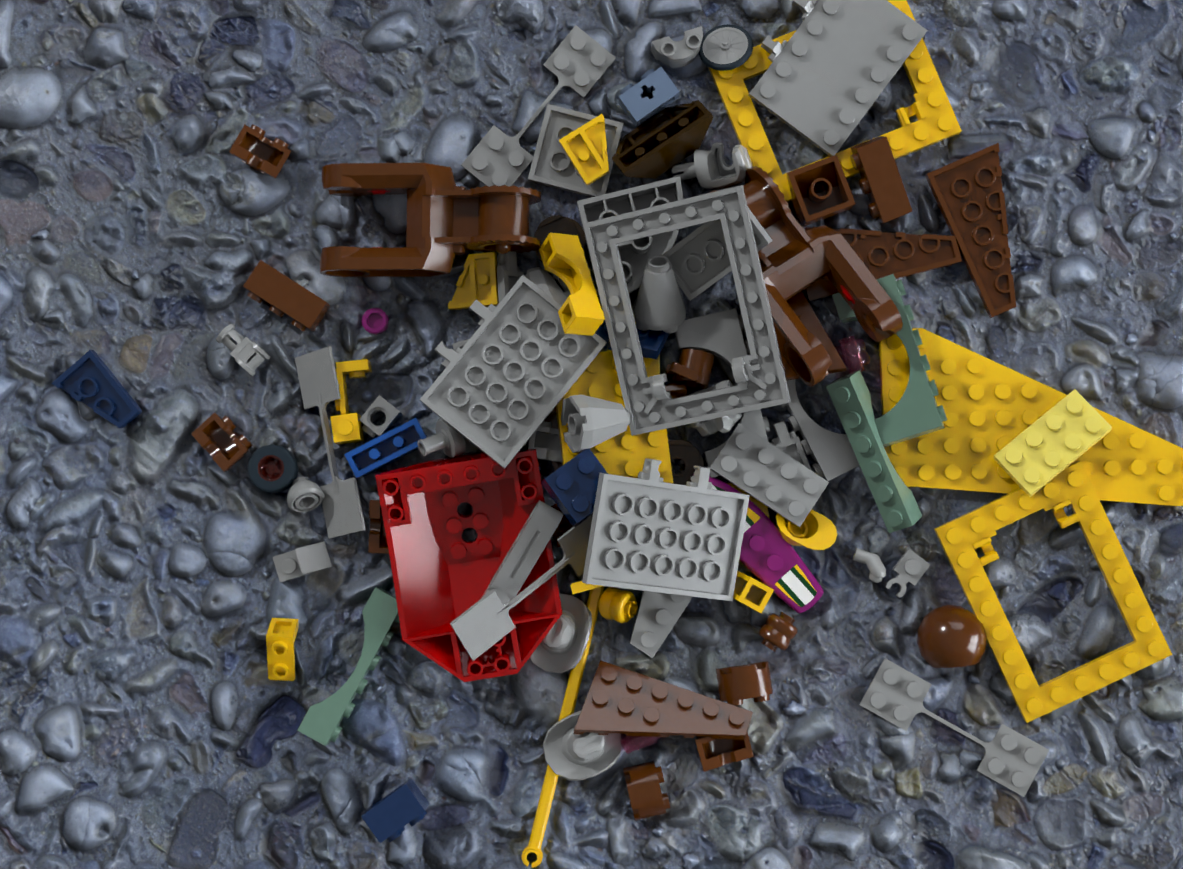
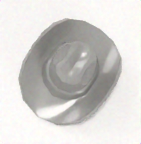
[530,593,592,673]
[543,711,622,781]

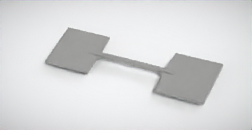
[461,25,616,187]
[295,346,366,539]
[450,512,593,661]
[859,658,1049,797]

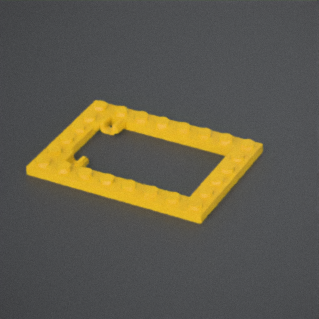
[708,0,962,202]
[934,461,1172,723]

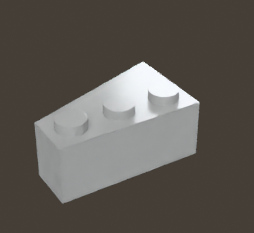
[630,591,692,658]

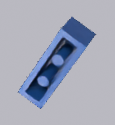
[344,418,427,479]

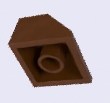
[787,155,856,227]

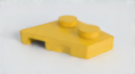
[559,114,609,186]
[448,252,499,310]

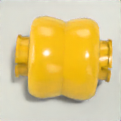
[597,587,638,623]

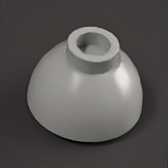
[287,477,324,512]

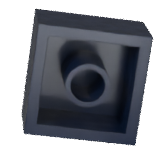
[541,449,608,526]
[361,778,429,843]

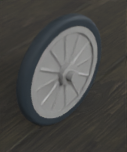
[698,24,753,71]

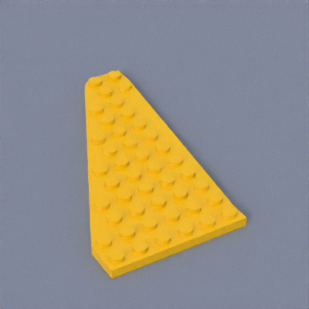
[879,328,1183,506]

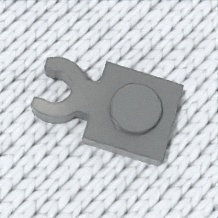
[885,548,930,598]

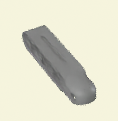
[481,500,563,603]

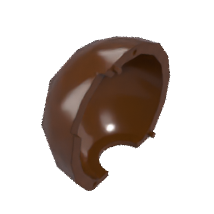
[917,605,987,668]

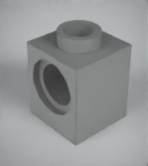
[359,395,402,438]

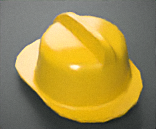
[776,509,837,550]

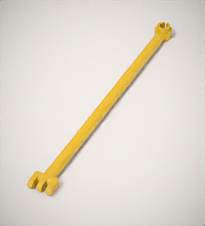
[521,586,605,868]

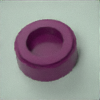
[362,308,389,335]

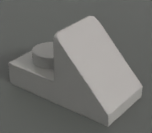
[273,541,332,582]

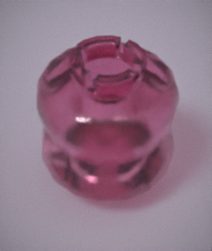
[835,335,870,373]

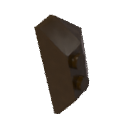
[612,100,713,179]

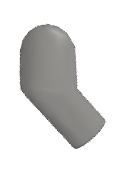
[852,548,886,583]

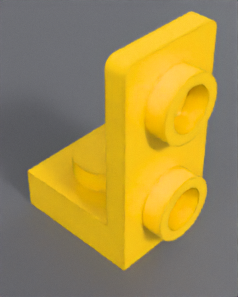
[335,359,372,415]
[266,618,299,681]

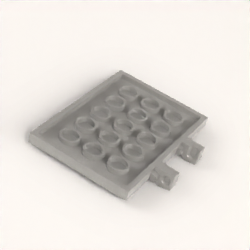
[748,0,928,157]
[420,275,607,469]
[582,458,750,601]

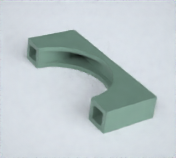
[832,274,947,447]

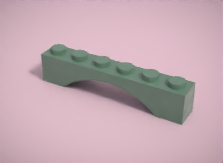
[826,370,922,533]
[297,587,400,746]

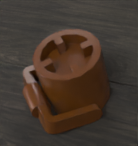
[665,349,714,389]

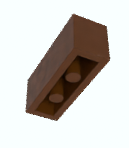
[850,136,913,223]
[243,260,330,332]

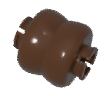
[759,612,798,652]

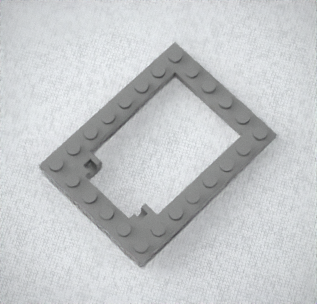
[583,185,791,436]

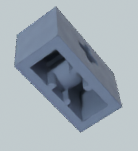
[618,67,680,128]

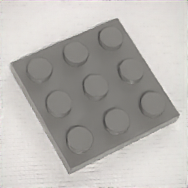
[528,104,624,197]

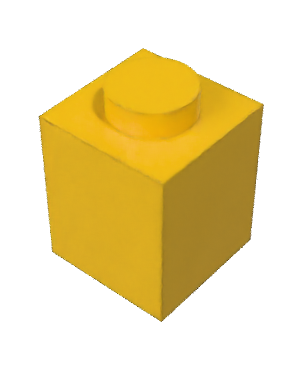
[330,413,364,445]

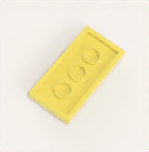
[993,389,1112,497]

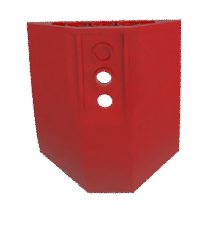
[375,449,562,682]

